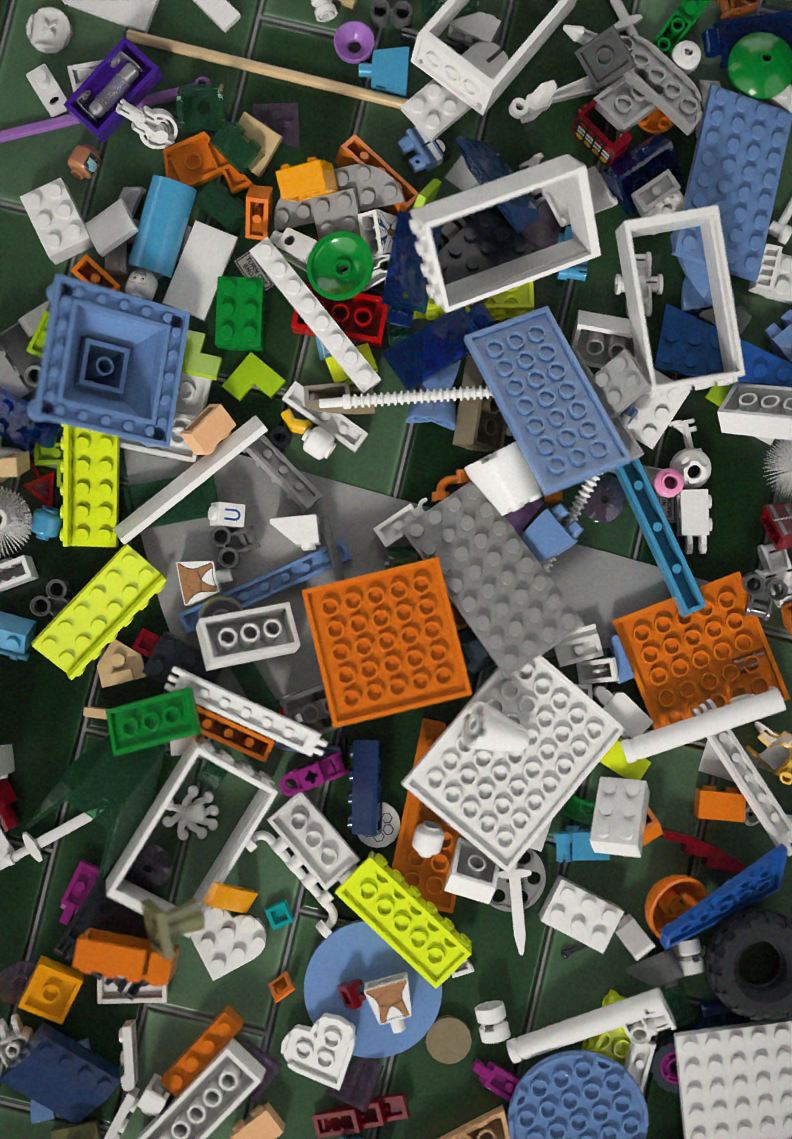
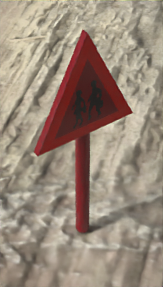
[23,447,55,507]

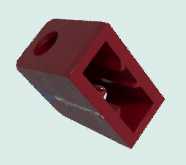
[760,503,792,552]

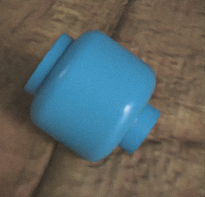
[30,505,63,541]

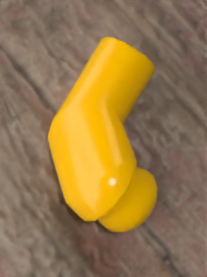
[280,409,313,434]

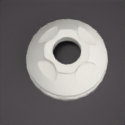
[669,448,711,489]

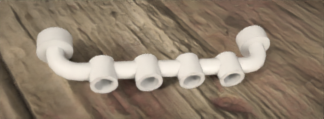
[245,830,338,939]

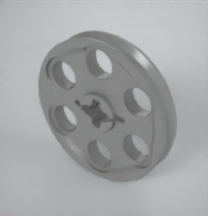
[489,848,546,912]

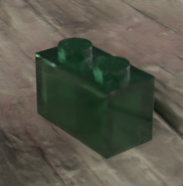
[209,121,265,175]
[194,180,246,235]

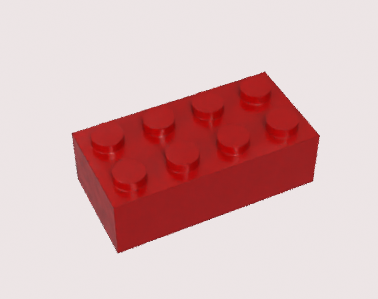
[291,283,389,349]

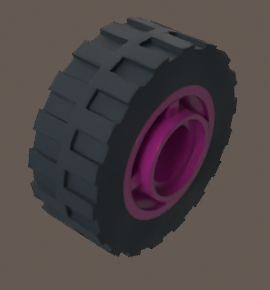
[649,1036,679,1093]

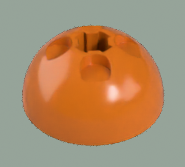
[645,875,709,938]

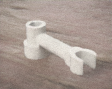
[768,198,792,245]

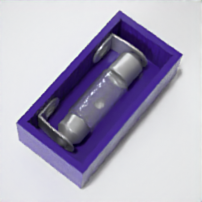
[64,37,163,144]

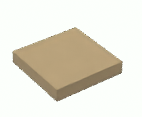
[223,112,283,177]

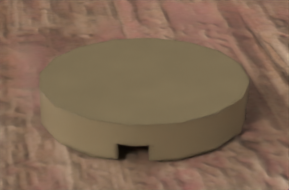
[425,1015,472,1064]

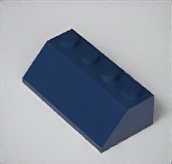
[348,740,384,836]

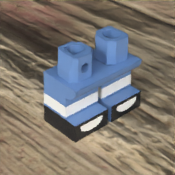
[398,126,451,173]

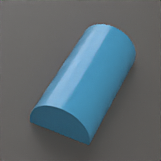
[128,175,197,278]

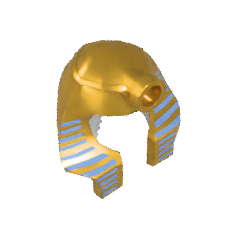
[743,721,792,784]

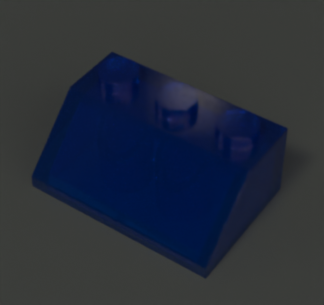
[602,133,683,216]

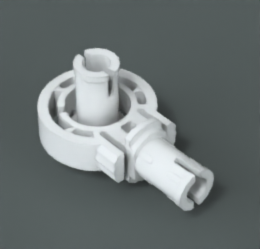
[116,99,178,149]

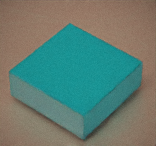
[264,899,295,931]

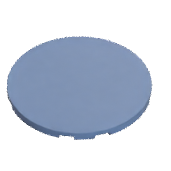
[304,919,442,1058]
[507,1050,649,1139]

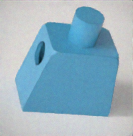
[358,47,409,98]

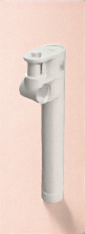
[620,686,786,764]
[506,987,677,1064]

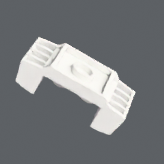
[748,244,792,305]

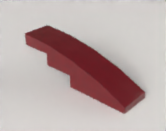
[660,827,747,873]
[312,1092,411,1139]

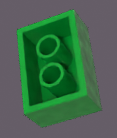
[215,276,266,351]

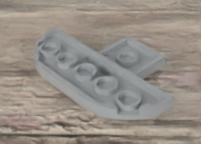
[593,32,702,136]
[274,164,406,240]
[570,346,653,462]

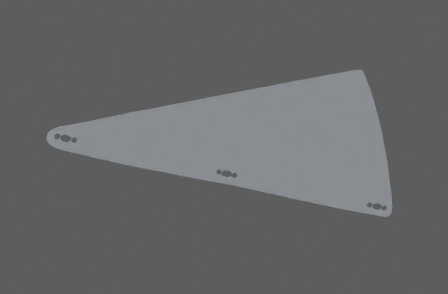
[123,448,709,703]

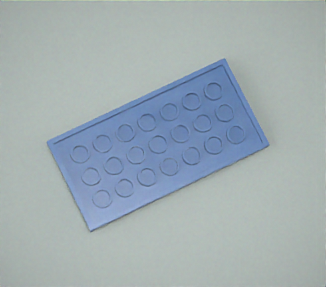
[671,85,792,282]
[464,306,632,496]

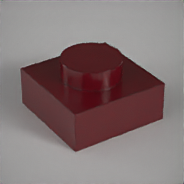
[132,628,161,658]

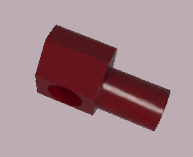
[0,779,20,832]

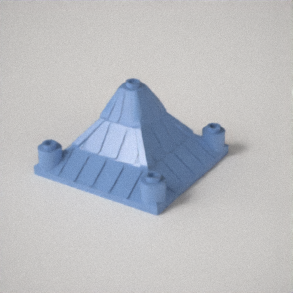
[27,274,190,448]

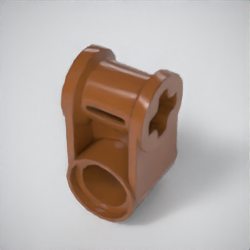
[715,0,760,22]

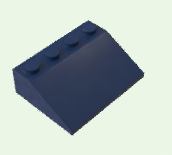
[456,136,540,234]
[0,1022,121,1124]

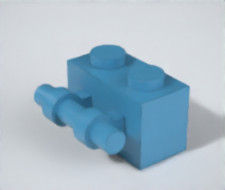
[0,611,36,661]

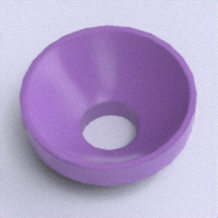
[334,21,375,64]

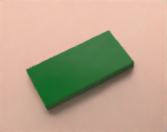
[105,687,201,756]

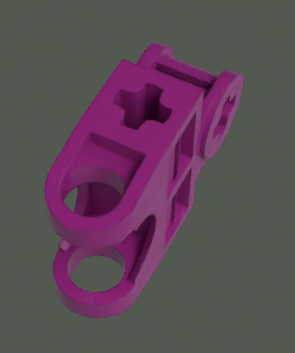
[279,750,349,796]

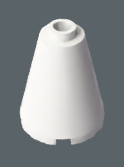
[461,701,530,752]

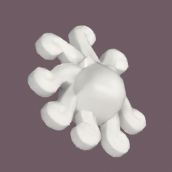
[162,785,219,840]

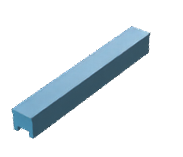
[614,458,706,618]

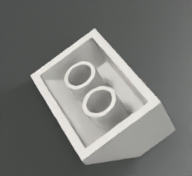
[571,310,636,368]

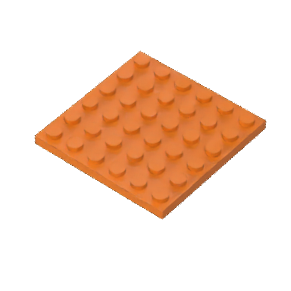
[302,557,472,728]
[611,571,790,730]

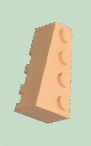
[437,1104,510,1139]

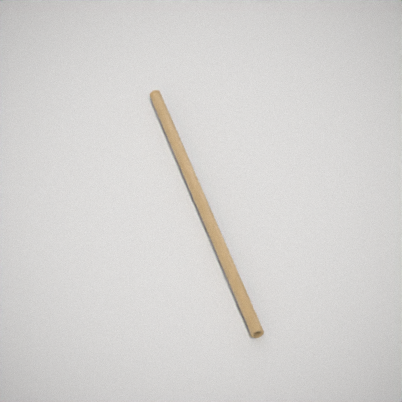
[126,29,409,109]

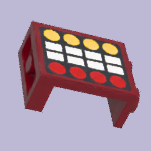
[571,99,633,169]

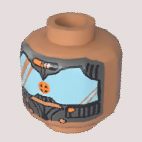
[67,144,101,179]

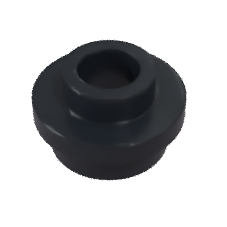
[269,426,292,449]

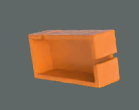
[72,928,181,987]

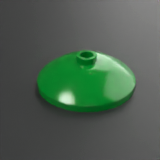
[727,32,792,100]
[307,231,374,301]

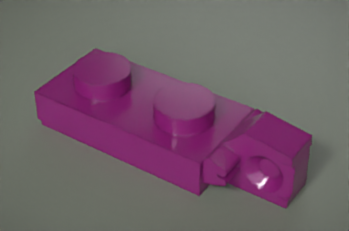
[59,859,103,925]
[471,1058,521,1102]

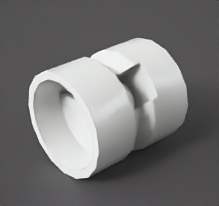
[670,936,706,975]
[475,1000,511,1043]

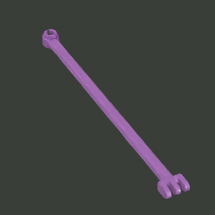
[0,77,213,143]

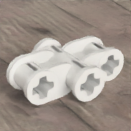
[615,252,663,317]
[754,543,792,608]

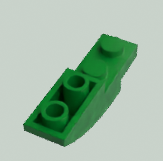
[652,0,711,58]

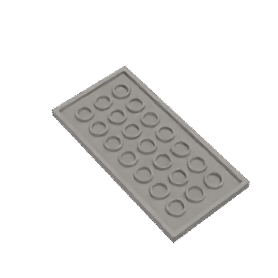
[401,481,584,679]

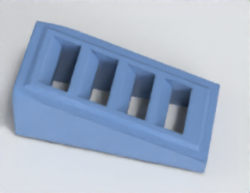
[609,633,635,684]

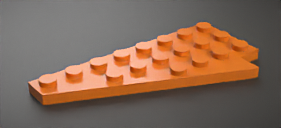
[391,718,469,913]

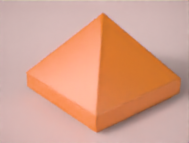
[268,971,295,1003]

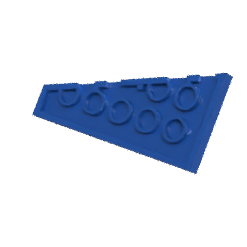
[654,303,792,387]
[660,843,788,950]

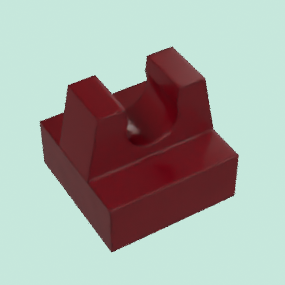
[337,979,367,1010]

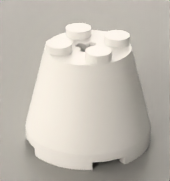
[464,442,542,516]

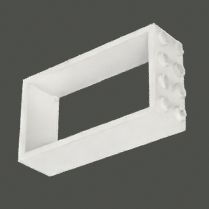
[411,0,577,116]
[409,154,601,313]
[615,205,745,398]
[106,737,278,938]

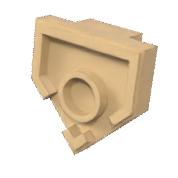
[97,639,148,688]

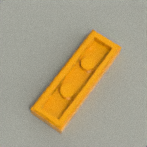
[202,882,258,913]

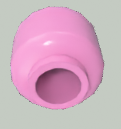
[651,468,684,498]

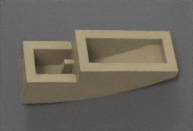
[304,382,375,414]

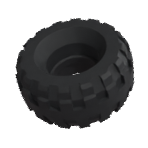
[703,906,792,1021]

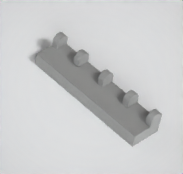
[243,435,322,515]

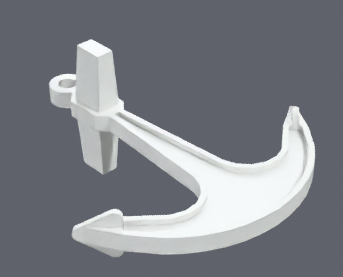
[509,25,624,140]

